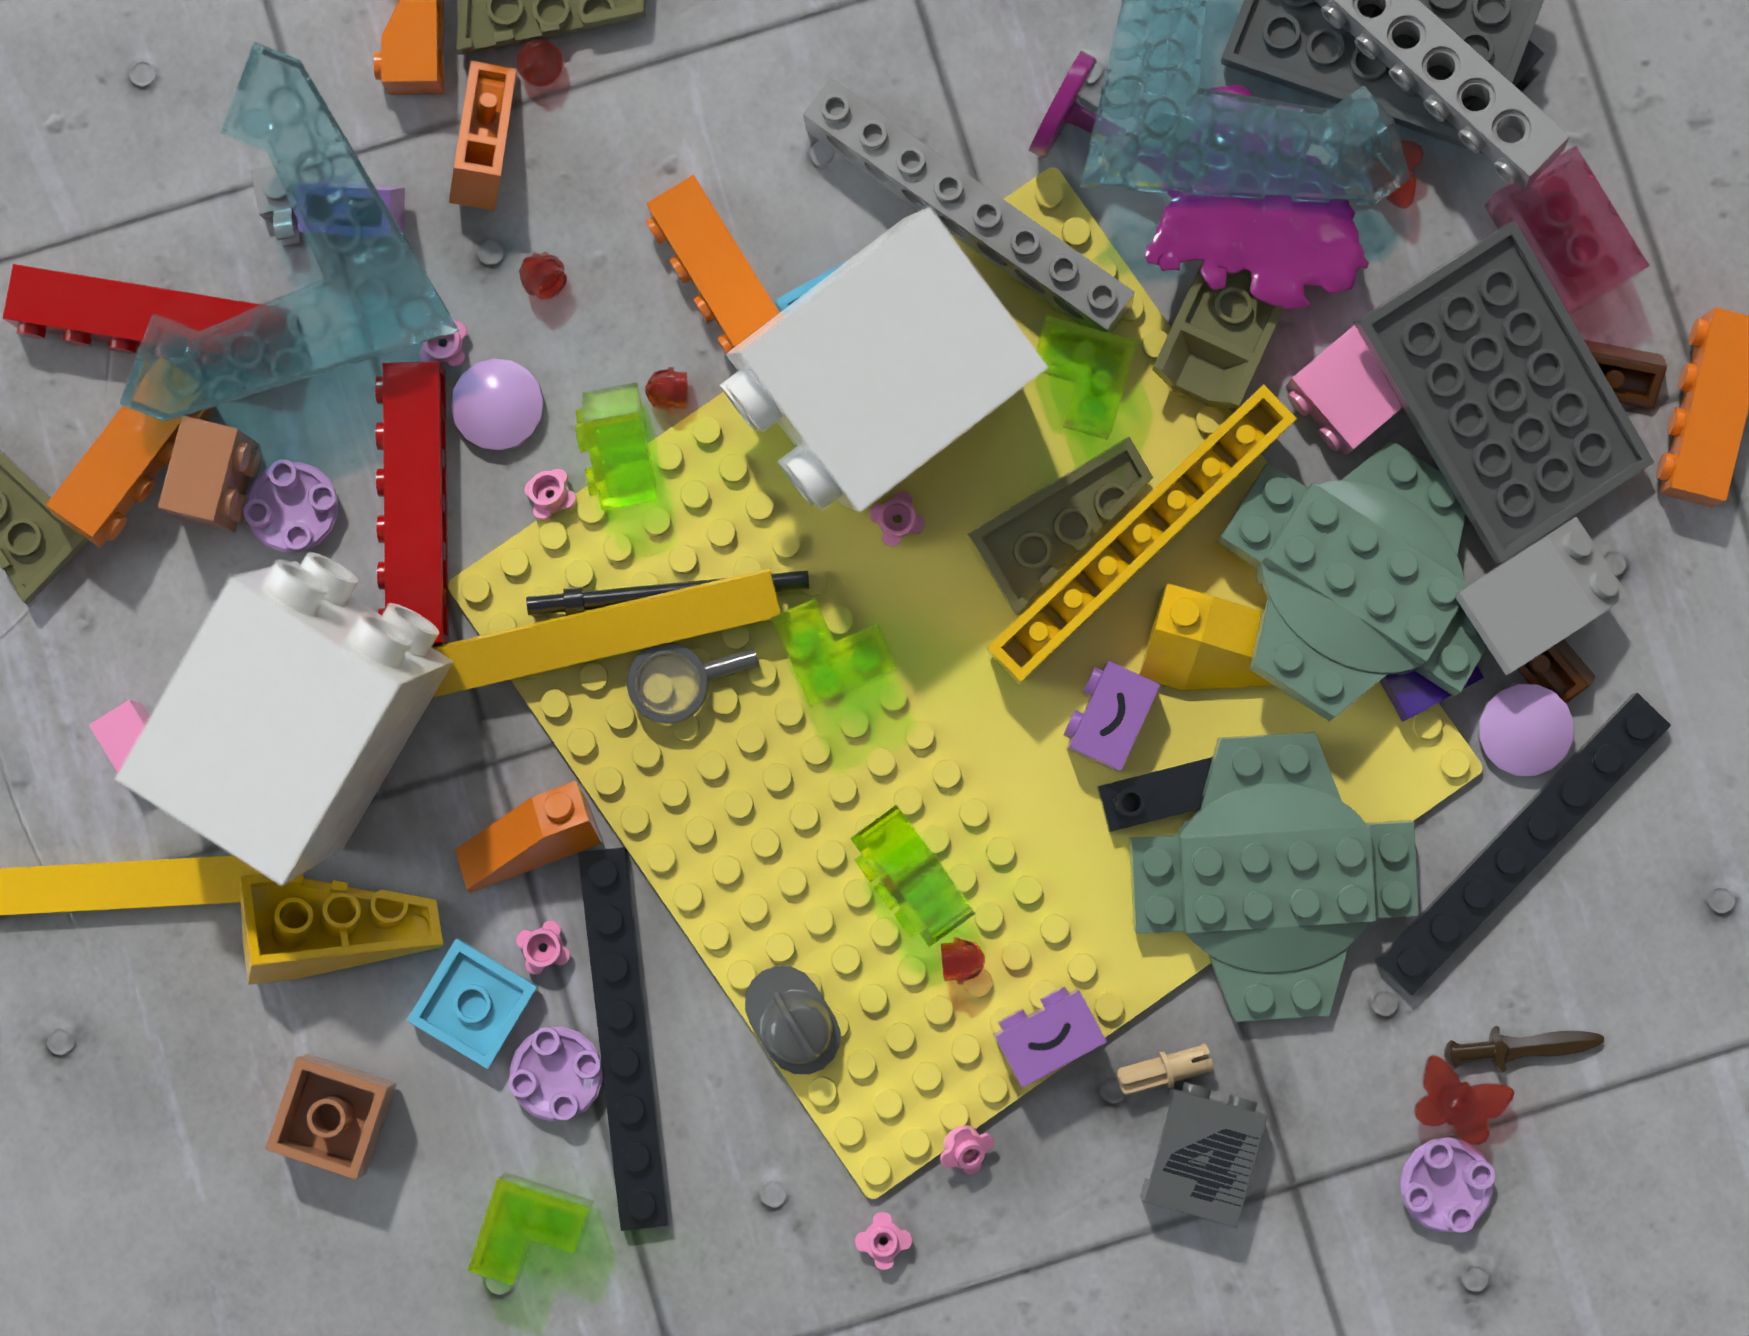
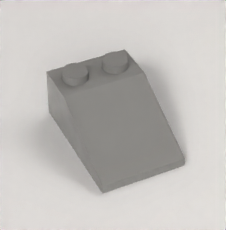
[1455,517,1628,675]

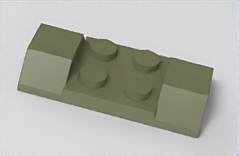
[1152,260,1284,409]

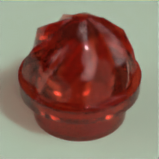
[517,40,563,87]
[519,252,567,300]
[645,367,688,413]
[941,937,985,985]

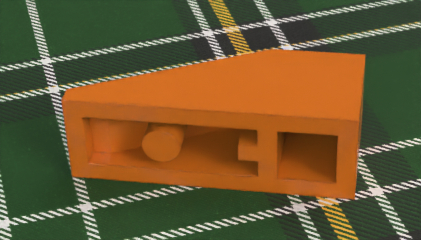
[373,0,444,95]
[448,61,517,211]
[455,780,602,893]

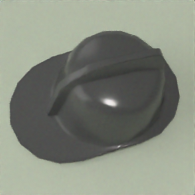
[745,966,840,1074]

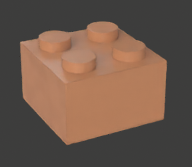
[158,415,261,533]
[265,1054,397,1180]

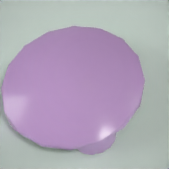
[451,358,544,451]
[243,460,338,553]
[1478,683,1574,776]
[508,1026,603,1121]
[1400,1137,1495,1233]

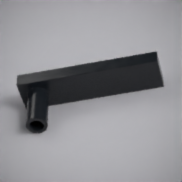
[1097,757,1212,832]

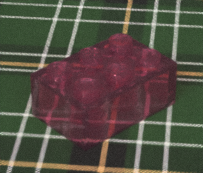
[1484,146,1650,315]

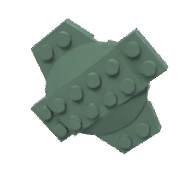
[1217,440,1487,721]
[1129,732,1419,1022]

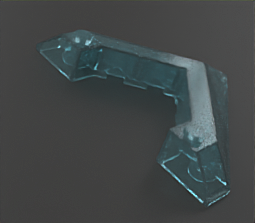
[1080,0,1410,206]
[119,42,460,422]

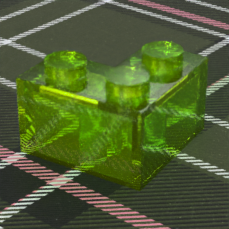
[1036,315,1138,440]
[575,382,658,511]
[772,598,898,708]
[850,805,975,948]
[467,1172,595,1286]

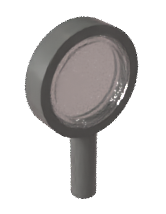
[627,643,760,724]

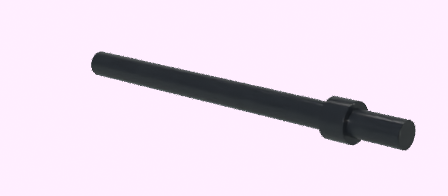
[526,570,810,616]

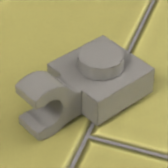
[251,161,303,247]

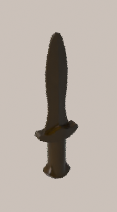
[1444,1026,1604,1073]

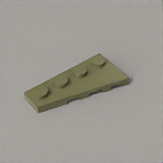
[456,0,646,55]
[967,437,1153,615]

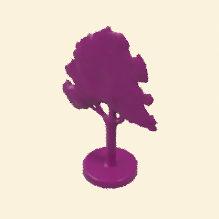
[1028,51,1369,310]

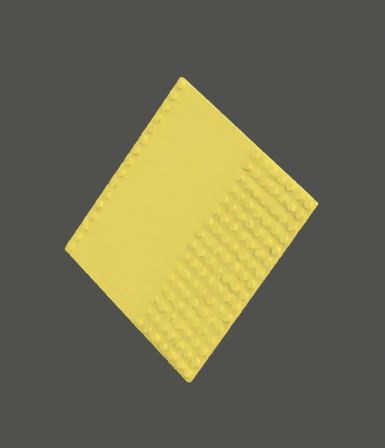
[448,167,1482,1199]

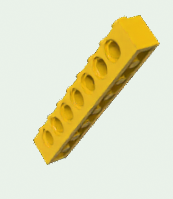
[987,384,1297,684]

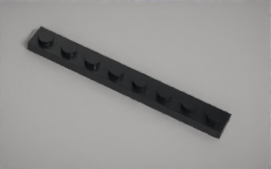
[1375,693,1671,995]
[578,847,669,1231]

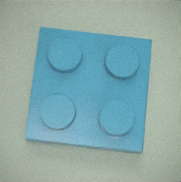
[407,938,539,1069]

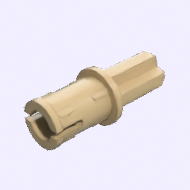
[1117,1043,1214,1095]

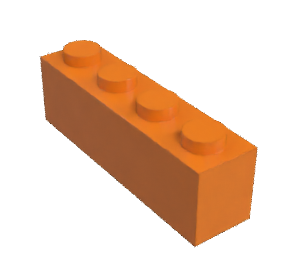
[645,174,779,354]
[1656,307,1749,508]
[46,356,213,548]

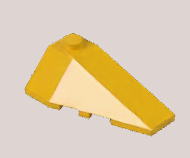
[1139,583,1274,691]
[239,874,443,985]

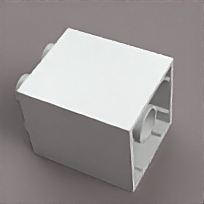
[719,207,1048,512]
[115,552,454,885]

